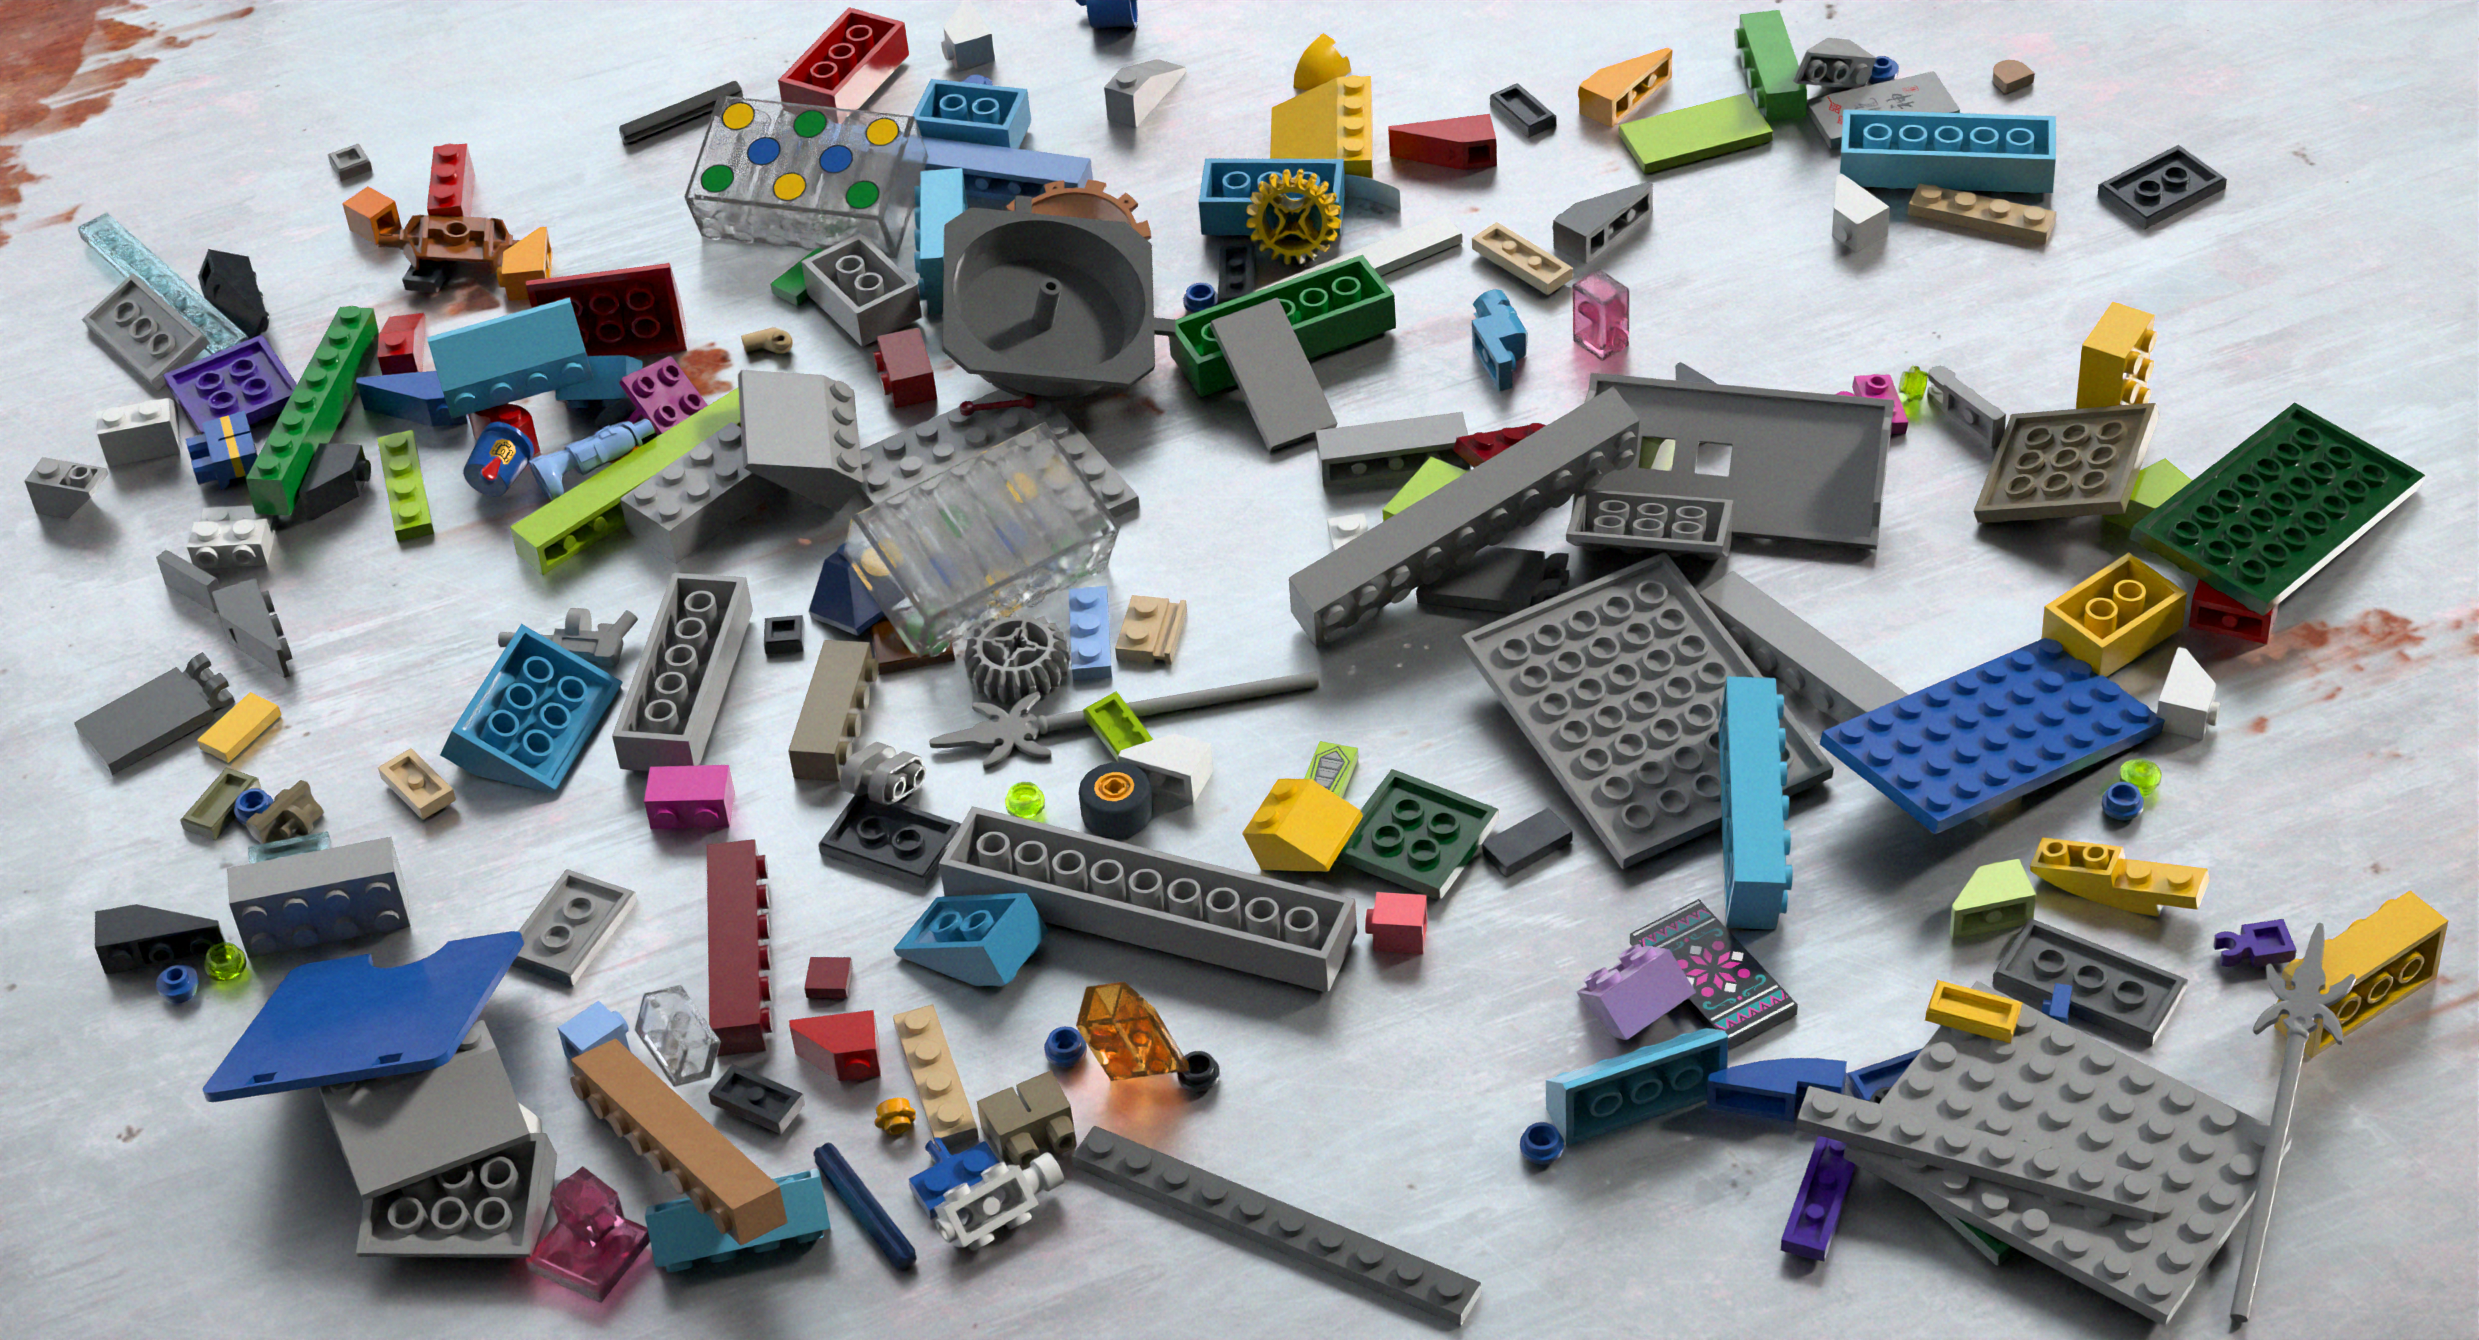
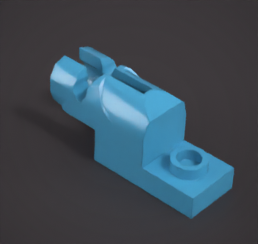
[1472,289,1528,391]

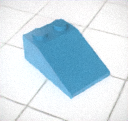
[893,893,1049,987]

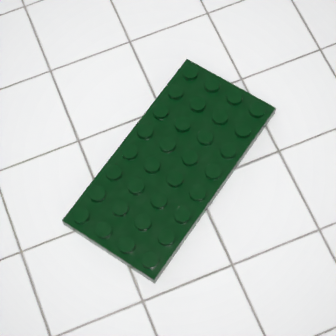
[2129,402,2425,616]

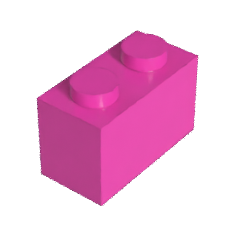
[644,765,735,829]

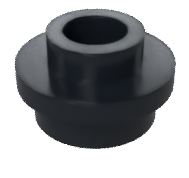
[1177,1051,1220,1092]

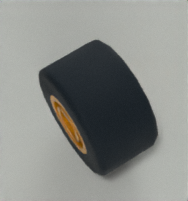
[1078,762,1153,839]

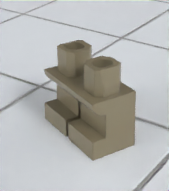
[977,1070,1077,1170]

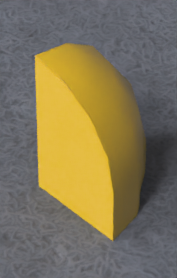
[1293,33,1352,90]

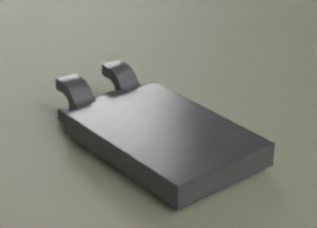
[1416,546,1570,613]
[74,652,235,775]

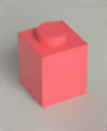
[1365,892,1428,954]

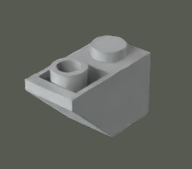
[24,457,108,519]

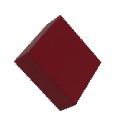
[804,957,853,998]

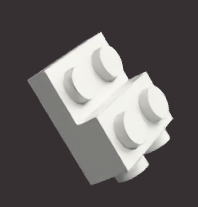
[187,505,279,569]

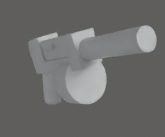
[498,608,638,667]

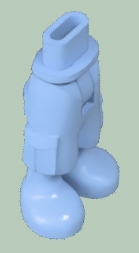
[529,419,655,501]

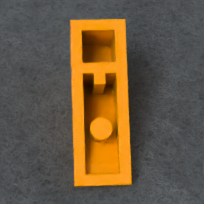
[1578,48,1672,128]

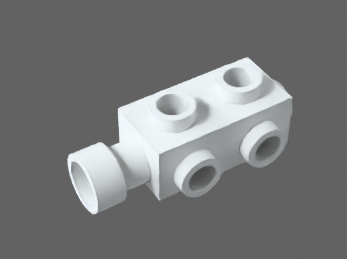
[934,1152,1064,1251]

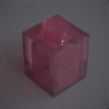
[550,1166,625,1247]

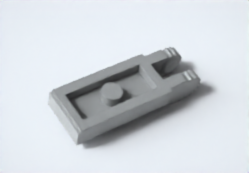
[1927,365,2006,449]

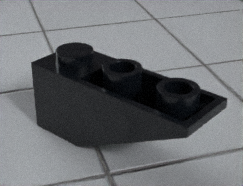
[198,249,269,340]
[95,904,228,974]

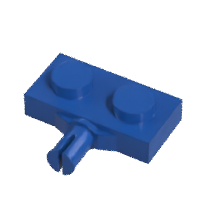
[909,1137,1000,1220]

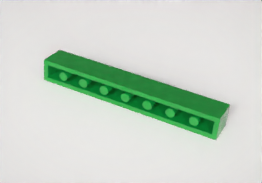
[246,306,379,516]

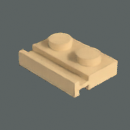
[1115,595,1187,665]

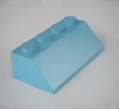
[427,298,594,419]
[1545,1028,1728,1146]
[645,1168,831,1272]

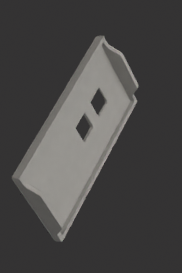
[1571,373,1894,550]

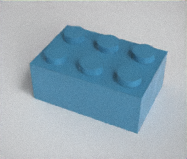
[910,79,1031,149]

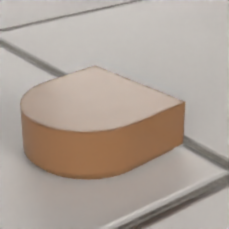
[1992,60,2035,94]

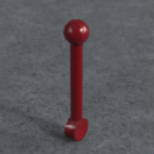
[959,395,1036,416]

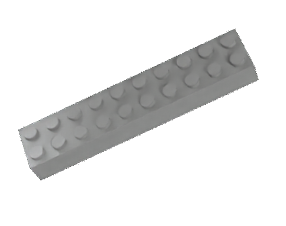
[1289,387,1640,647]
[939,806,1357,993]

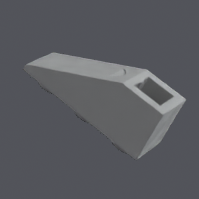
[1793,38,1877,88]

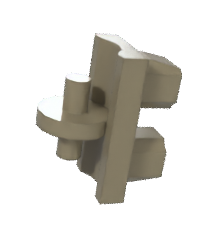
[246,780,325,857]

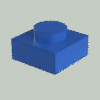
[2041,983,2072,1025]

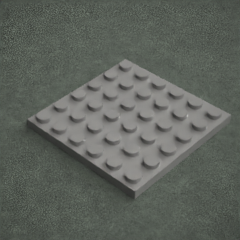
[857,389,1140,595]

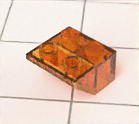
[1076,981,1189,1081]

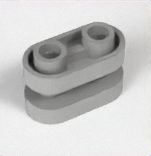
[841,742,926,806]

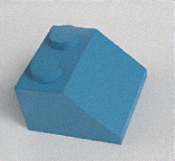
[555,355,642,409]

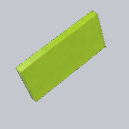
[1619,93,1773,174]

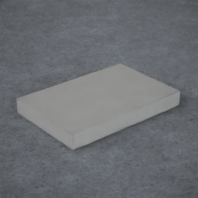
[511,869,637,986]

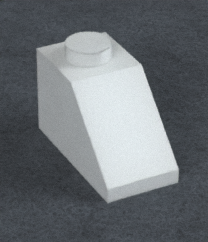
[941,0,995,71]
[1832,174,1890,252]
[2157,647,2221,740]
[1118,733,1213,804]

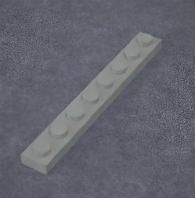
[1796,1086,2163,1223]

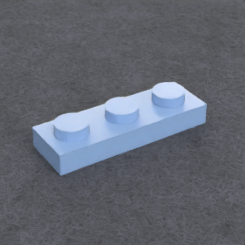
[1069,586,1112,680]

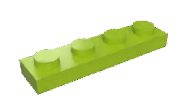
[377,430,434,542]

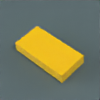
[197,692,281,763]
[1925,980,2023,1044]

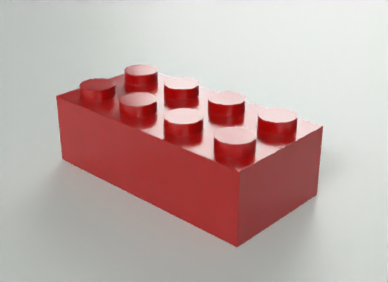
[778,7,909,127]

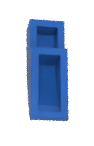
[1707,1058,1847,1122]

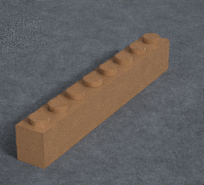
[570,1038,788,1246]

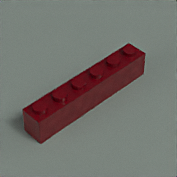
[707,839,773,1057]

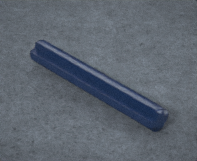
[813,1143,917,1270]

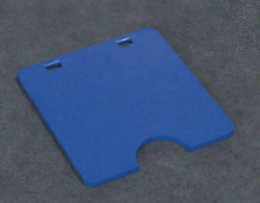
[203,931,524,1102]

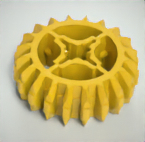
[1246,169,1342,265]

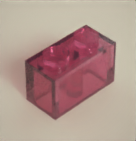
[1573,269,1629,361]

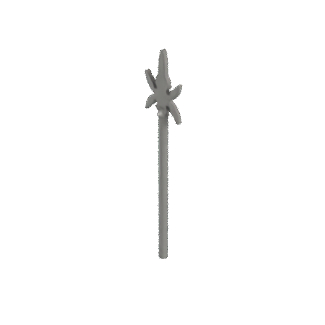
[929,671,1319,769]
[2230,923,2356,1323]

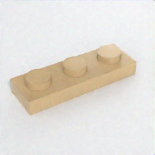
[1472,222,1573,295]

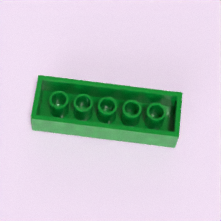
[1169,254,1396,397]

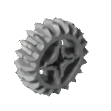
[964,612,1070,704]

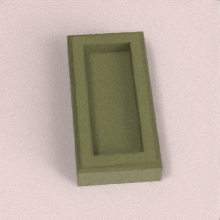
[180,767,261,840]

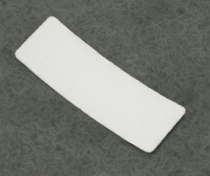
[1345,174,1401,211]

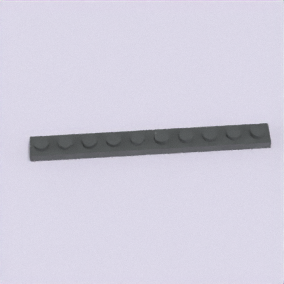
[1072,1125,1482,1326]

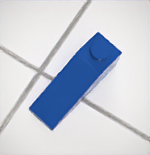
[356,371,469,427]

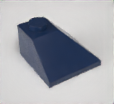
[808,540,914,635]

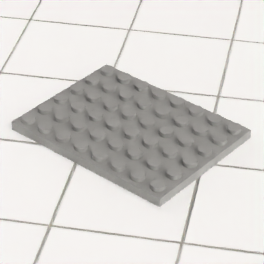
[1461,552,1834,869]
[1844,981,2293,1326]

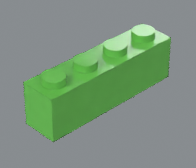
[1734,10,1807,122]

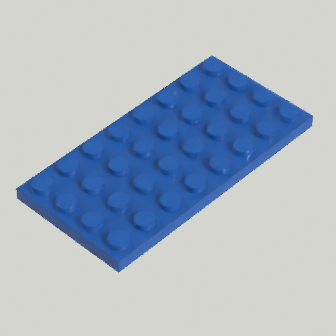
[1819,637,2165,834]

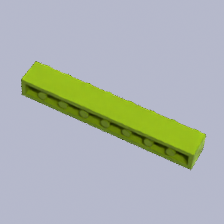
[510,387,741,575]

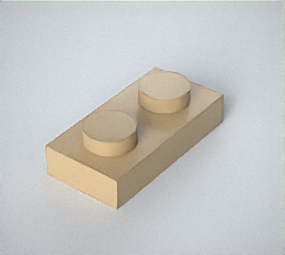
[378,748,456,820]

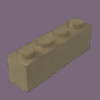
[788,640,878,781]

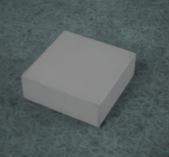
[328,144,372,181]

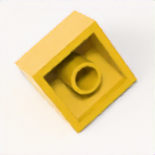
[1242,778,1363,872]

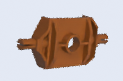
[378,214,520,274]

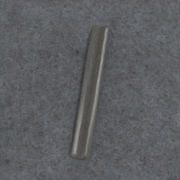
[619,81,743,144]

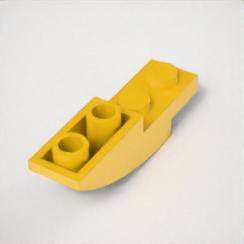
[2030,837,2209,917]

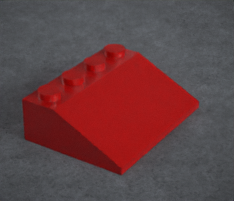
[526,263,687,357]

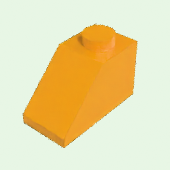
[497,226,553,301]

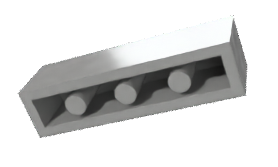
[1315,412,1471,488]

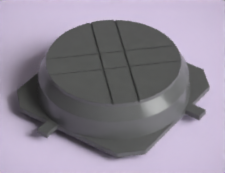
[942,195,1176,401]

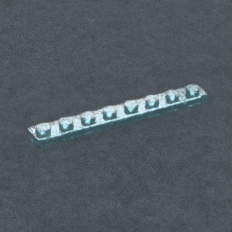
[77,212,248,355]

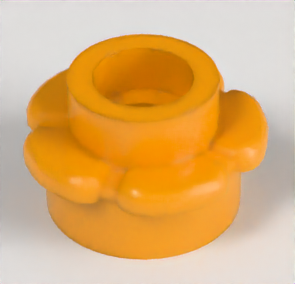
[874,1098,916,1135]

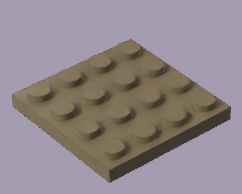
[1973,403,2160,523]

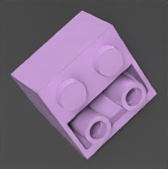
[1577,944,1696,1040]

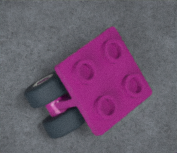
[595,356,708,447]

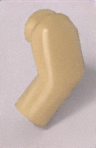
[741,327,793,354]

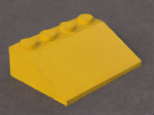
[1270,75,1373,179]

